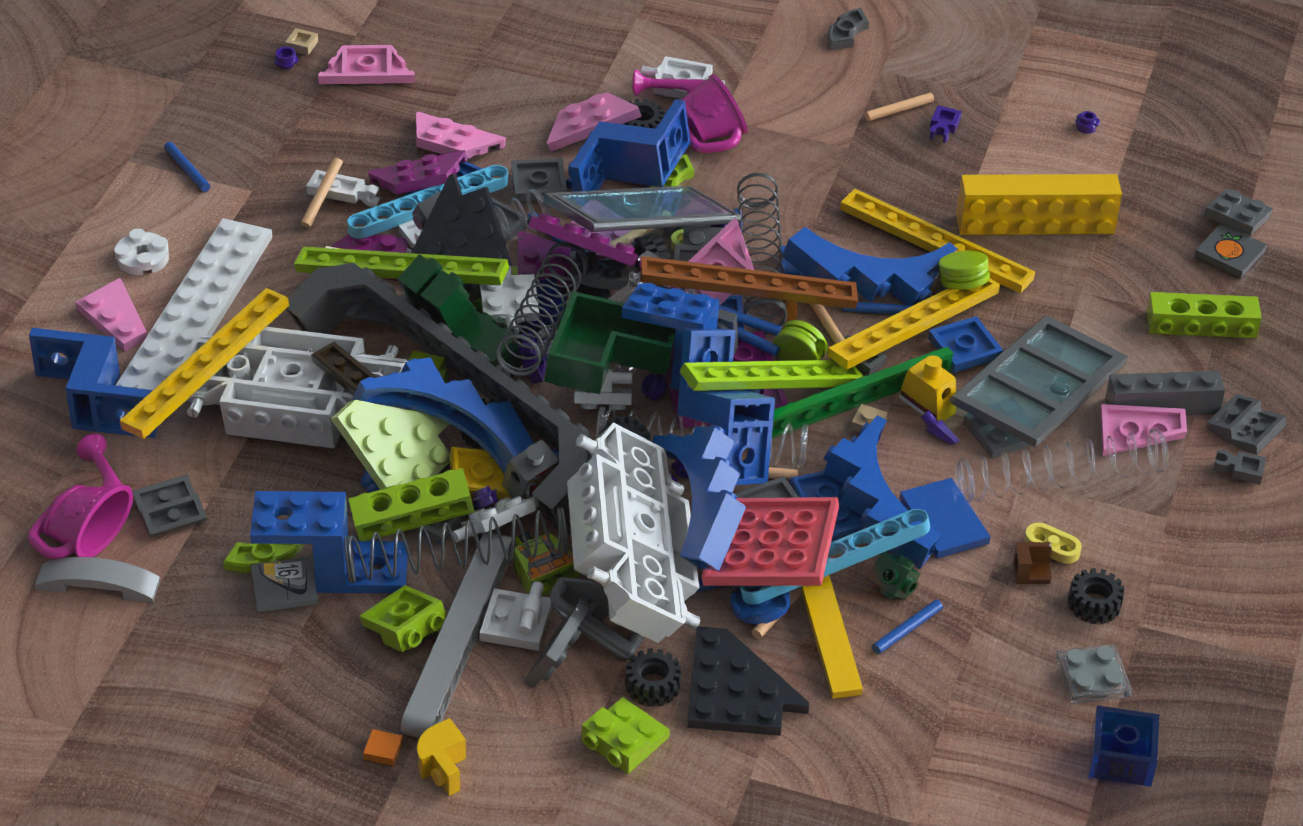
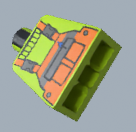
[514,532,580,596]

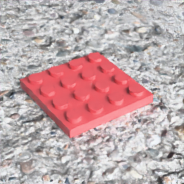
[701,497,839,586]

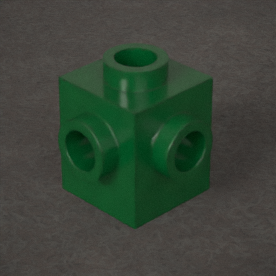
[867,552,921,600]

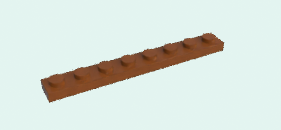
[640,256,858,309]

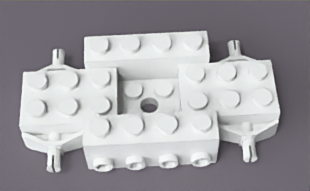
[180,327,408,448]
[567,423,700,643]

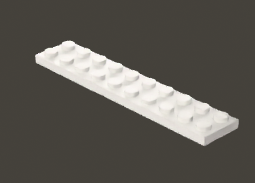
[115,218,272,390]

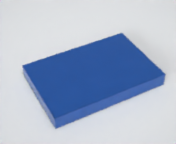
[790,471,863,542]
[899,478,991,559]

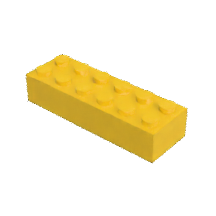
[956,174,1122,235]

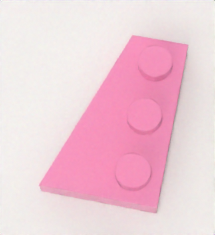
[76,278,147,352]
[1100,404,1187,456]

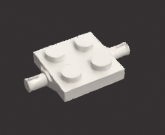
[641,56,725,99]
[479,267,539,335]
[452,496,539,542]

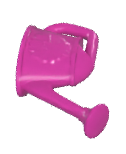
[632,69,748,153]
[28,434,133,560]

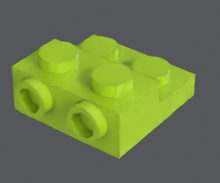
[359,585,447,652]
[581,697,670,774]

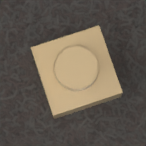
[285,28,318,55]
[851,404,888,432]

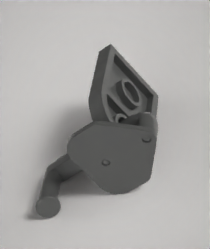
[524,577,645,688]

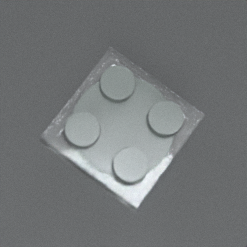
[1056,644,1132,704]

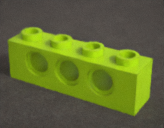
[1146,292,1262,338]
[348,468,474,541]

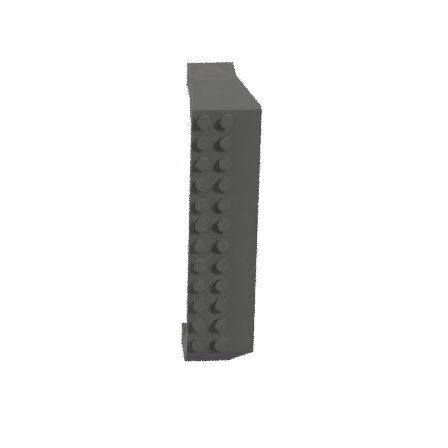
[286,263,592,535]

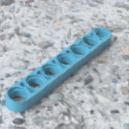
[347,165,508,239]
[740,509,930,604]

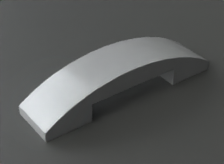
[35,557,160,603]

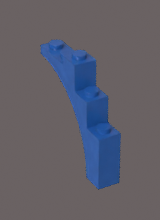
[782,227,958,305]
[352,357,534,474]
[823,415,940,570]
[652,425,746,571]

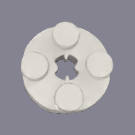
[114,229,169,275]

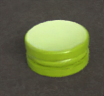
[939,251,990,290]
[773,320,828,361]

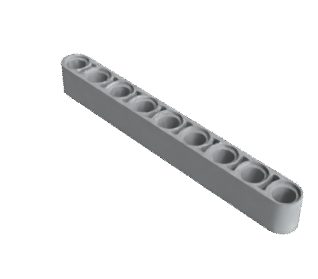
[400,532,515,738]

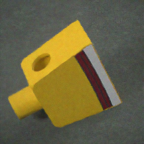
[899,356,957,422]

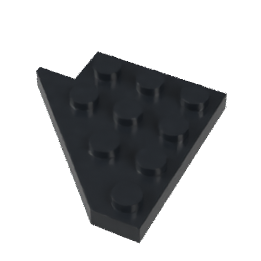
[411,174,512,267]
[687,626,809,736]

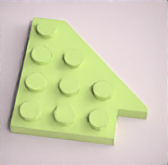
[331,400,450,490]

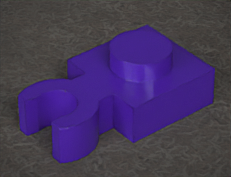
[929,105,962,143]
[518,333,547,384]

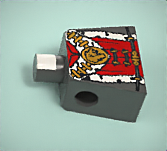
[502,440,559,500]

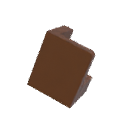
[1013,542,1052,584]

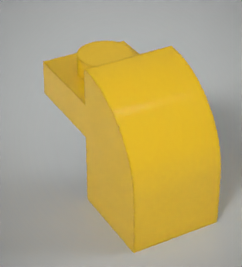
[417,718,466,796]

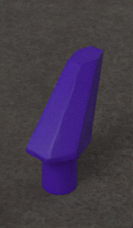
[921,410,960,445]

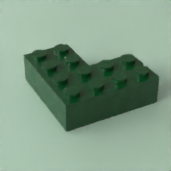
[397,254,523,378]
[544,291,676,395]

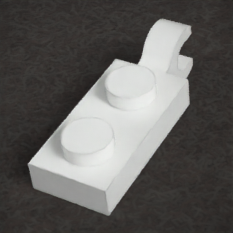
[306,170,380,207]

